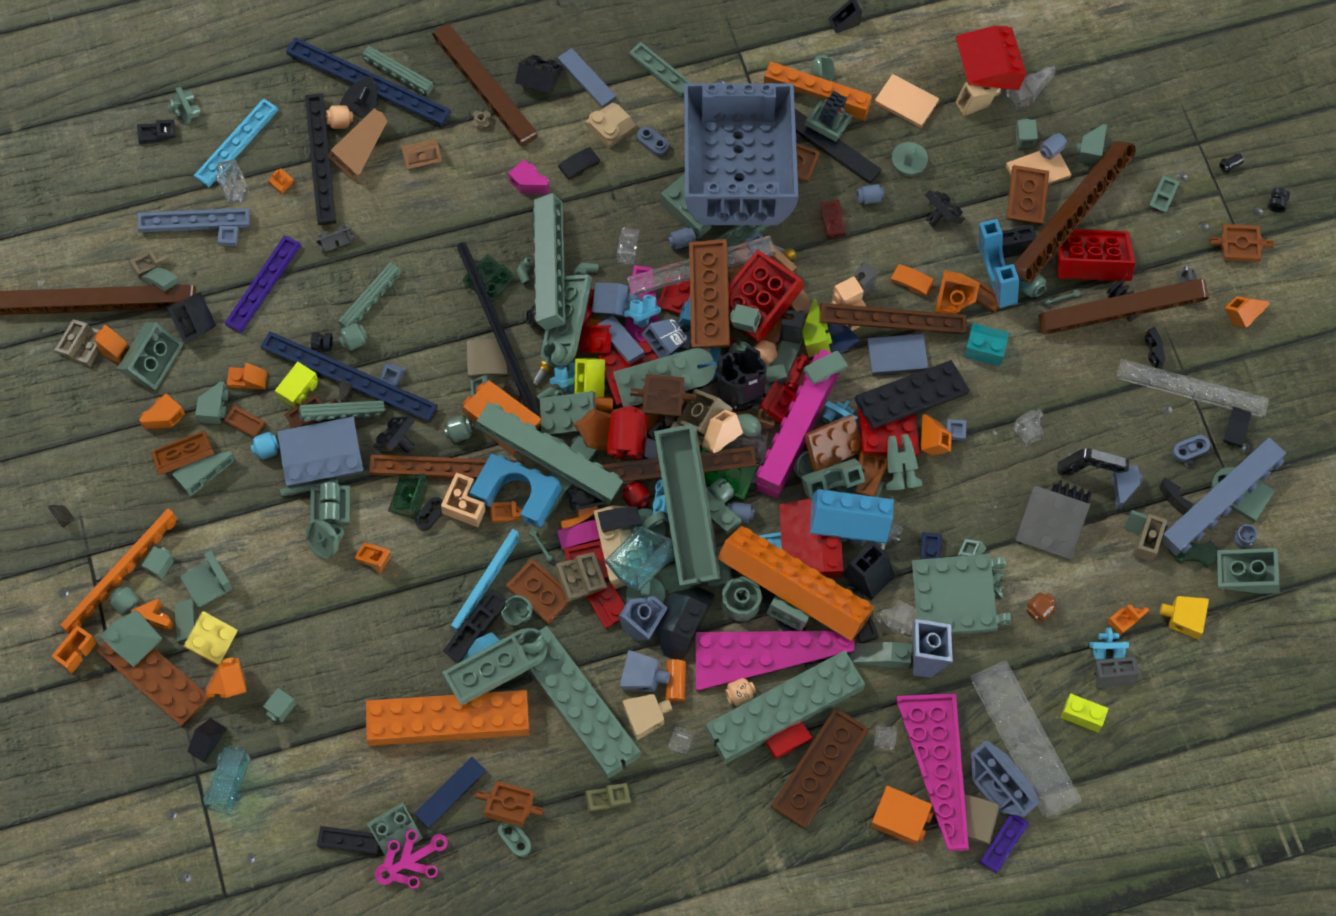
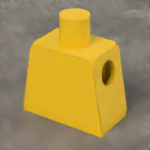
[1159,596,1209,640]

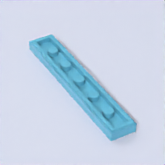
[194,98,278,188]
[451,529,520,633]

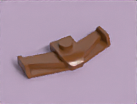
[854,451,888,497]

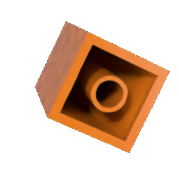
[462,380,541,457]

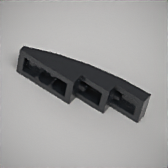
[443,589,507,663]

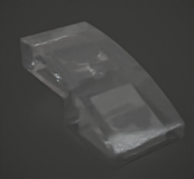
[616,227,640,265]

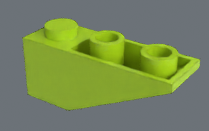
[802,299,832,357]

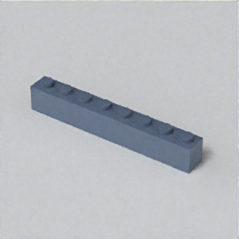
[1161,437,1286,557]

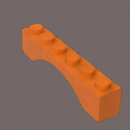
[764,61,872,121]

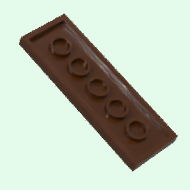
[771,707,869,829]

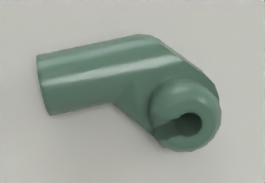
[517,257,533,285]
[536,387,565,403]

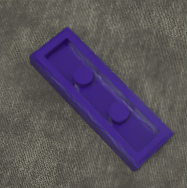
[979,814,1029,874]

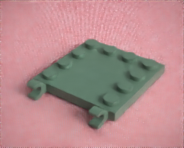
[912,554,1011,634]

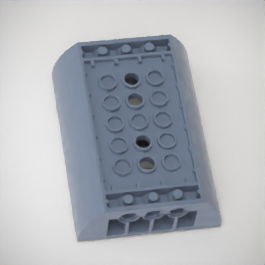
[684,83,798,225]

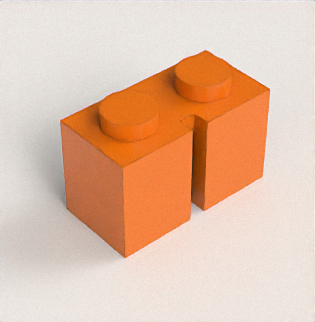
[51,625,97,674]

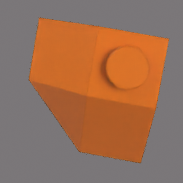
[935,270,980,314]
[206,657,246,698]

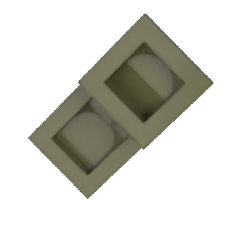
[585,783,631,813]

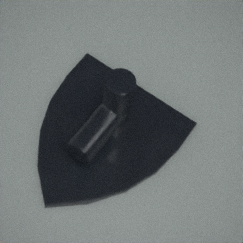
[339,76,378,118]

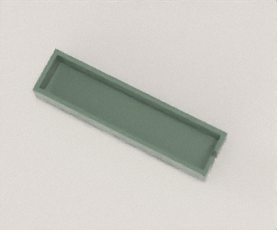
[654,424,722,587]
[527,626,640,780]
[705,650,865,765]

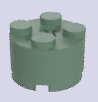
[722,577,762,622]

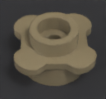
[472,111,491,129]

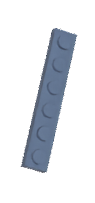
[137,208,250,232]

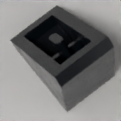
[828,0,862,33]
[187,718,227,762]

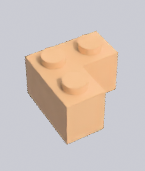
[831,276,867,331]
[441,472,486,527]

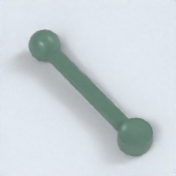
[1044,290,1080,306]
[529,529,553,563]

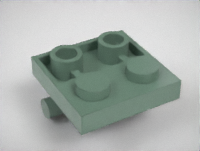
[367,802,423,856]

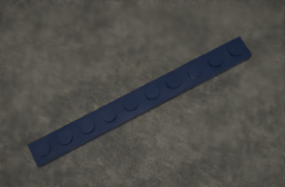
[286,37,451,127]
[260,331,438,423]

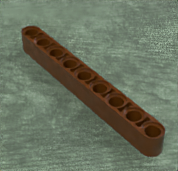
[432,23,538,147]
[1038,279,1209,334]

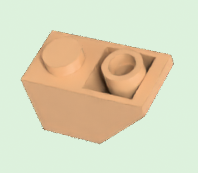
[702,409,743,453]

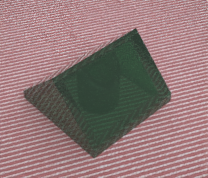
[388,474,429,519]

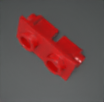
[783,355,812,394]

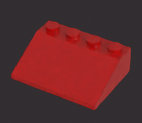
[955,25,1026,91]
[1055,229,1135,281]
[729,249,805,343]
[779,499,843,578]

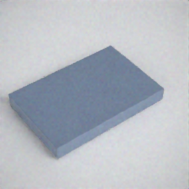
[867,334,928,375]

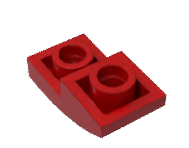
[765,722,812,759]

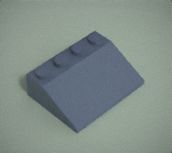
[278,417,365,487]

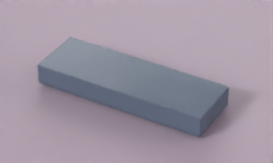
[597,315,645,365]

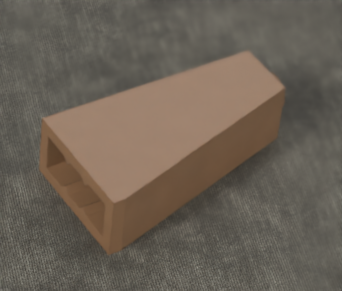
[328,108,388,182]

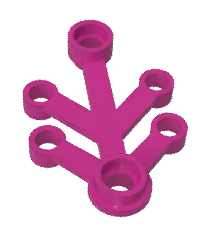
[375,829,448,888]

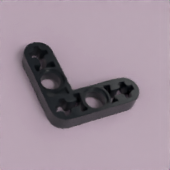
[1057,448,1129,476]

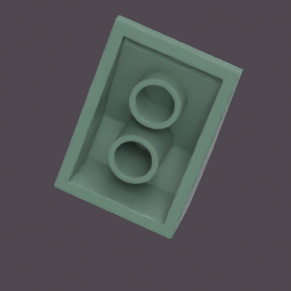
[1217,548,1280,594]

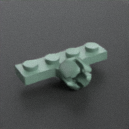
[706,478,741,535]

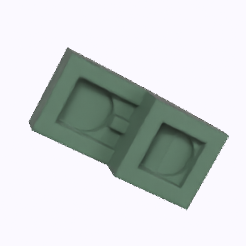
[1149,175,1180,213]
[142,267,179,292]
[803,351,848,385]

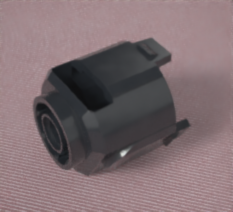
[717,346,767,411]

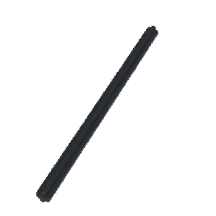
[457,242,540,417]

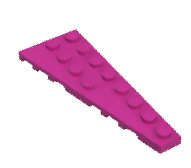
[696,631,855,691]

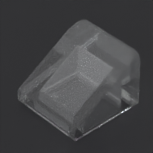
[874,726,898,750]
[668,727,694,755]

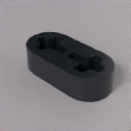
[415,497,443,531]

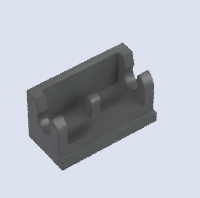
[854,261,878,300]
[1094,657,1139,688]

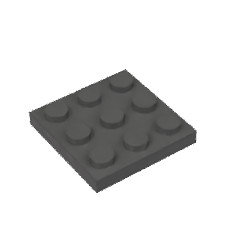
[1015,485,1090,559]

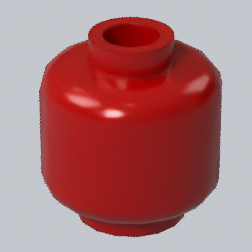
[622,481,651,509]

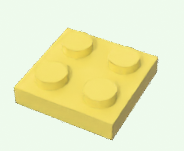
[183,611,238,665]

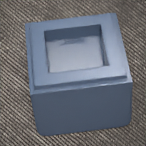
[380,362,406,387]

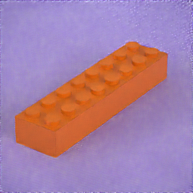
[717,526,874,641]
[366,690,530,746]

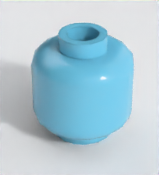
[251,432,280,460]

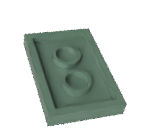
[540,391,596,436]

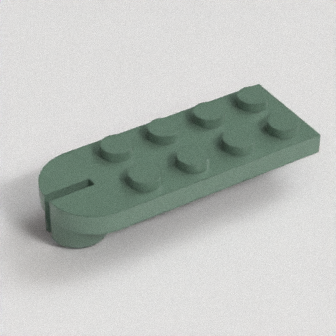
[541,275,592,368]
[613,348,715,407]
[442,628,547,706]

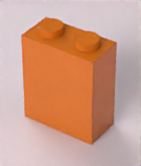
[870,786,934,846]

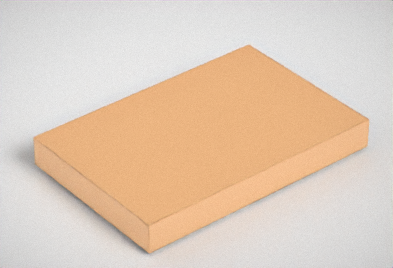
[874,74,939,128]
[1006,151,1071,186]

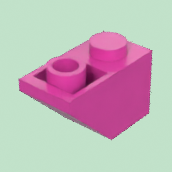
[508,160,549,194]

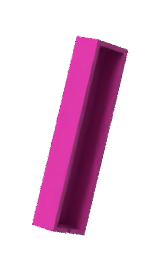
[755,349,840,500]

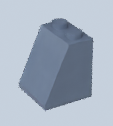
[912,619,952,678]

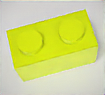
[574,358,605,398]
[275,362,318,408]
[1060,693,1109,732]

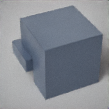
[592,282,642,318]

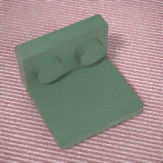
[180,550,233,608]
[766,595,810,631]

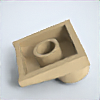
[585,103,636,149]

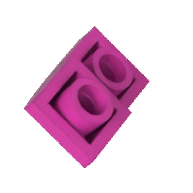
[557,520,600,549]

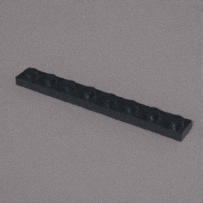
[305,93,337,226]

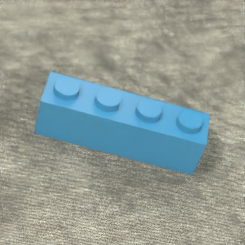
[810,489,894,544]

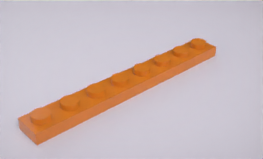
[60,508,177,634]

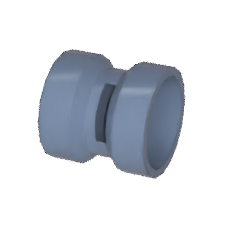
[1234,524,1257,549]

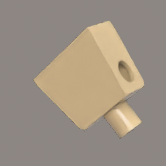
[956,82,1001,116]
[622,694,673,741]

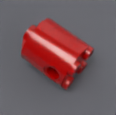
[606,406,649,460]

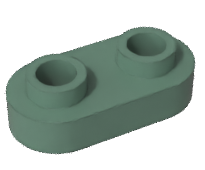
[498,822,531,857]

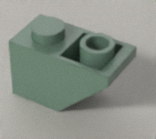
[195,382,229,424]

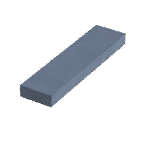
[558,48,616,109]

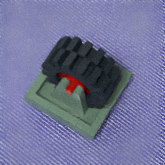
[805,91,853,141]

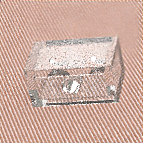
[215,159,249,204]

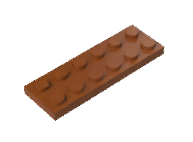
[689,239,730,349]
[96,641,211,728]

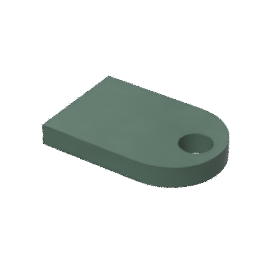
[1211,467,1275,523]

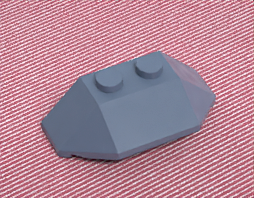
[971,740,1040,817]

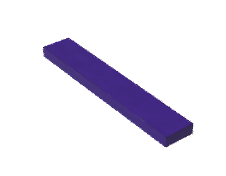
[225,235,301,334]

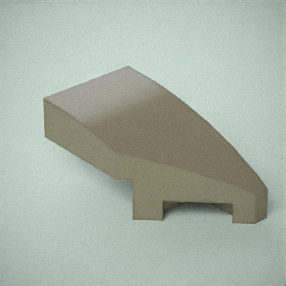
[129,250,170,278]

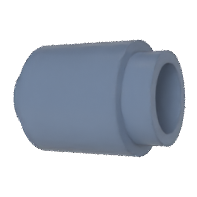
[1040,133,1067,159]
[857,184,884,205]
[667,227,696,250]
[727,502,754,523]

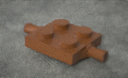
[1209,224,1274,262]
[475,781,544,827]

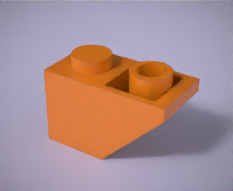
[1225,296,1270,328]
[94,325,130,364]
[139,393,186,429]
[921,414,952,456]

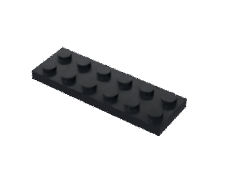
[854,360,970,430]

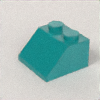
[964,323,1009,366]

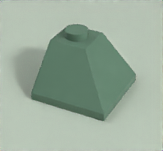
[100,610,163,667]

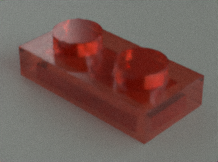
[820,200,845,238]

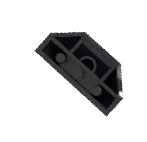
[655,587,715,660]

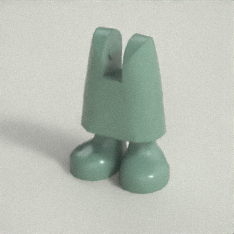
[886,434,922,490]

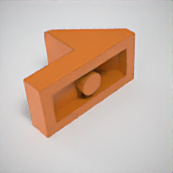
[227,363,268,390]
[354,542,391,574]
[131,599,174,632]

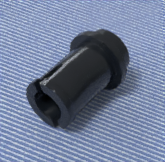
[1219,153,1244,172]

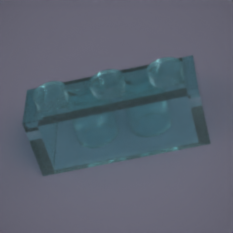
[605,526,674,591]
[203,747,250,815]

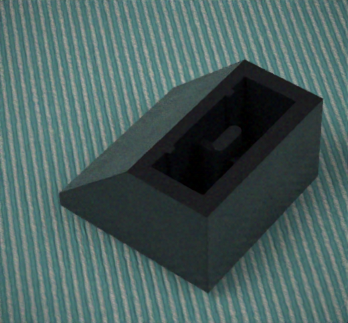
[515,55,563,94]
[166,292,217,343]
[842,541,895,600]

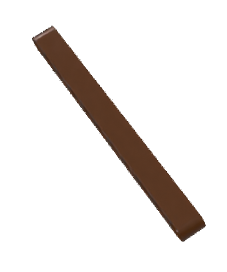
[1014,141,1136,282]
[0,284,197,315]

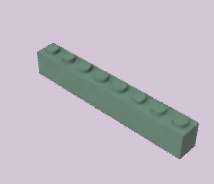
[533,193,565,330]
[476,402,623,505]

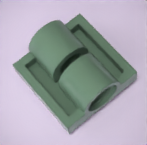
[310,482,350,525]

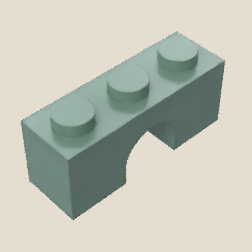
[800,458,865,500]

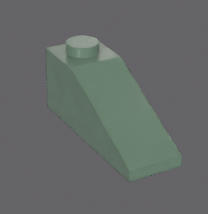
[172,451,235,497]
[849,642,912,670]

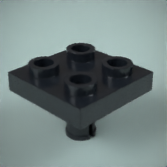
[925,190,965,227]
[373,416,415,453]

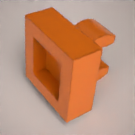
[268,168,294,194]

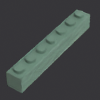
[362,45,433,96]
[339,262,400,328]
[299,401,385,422]

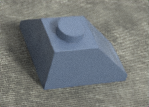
[619,596,668,641]

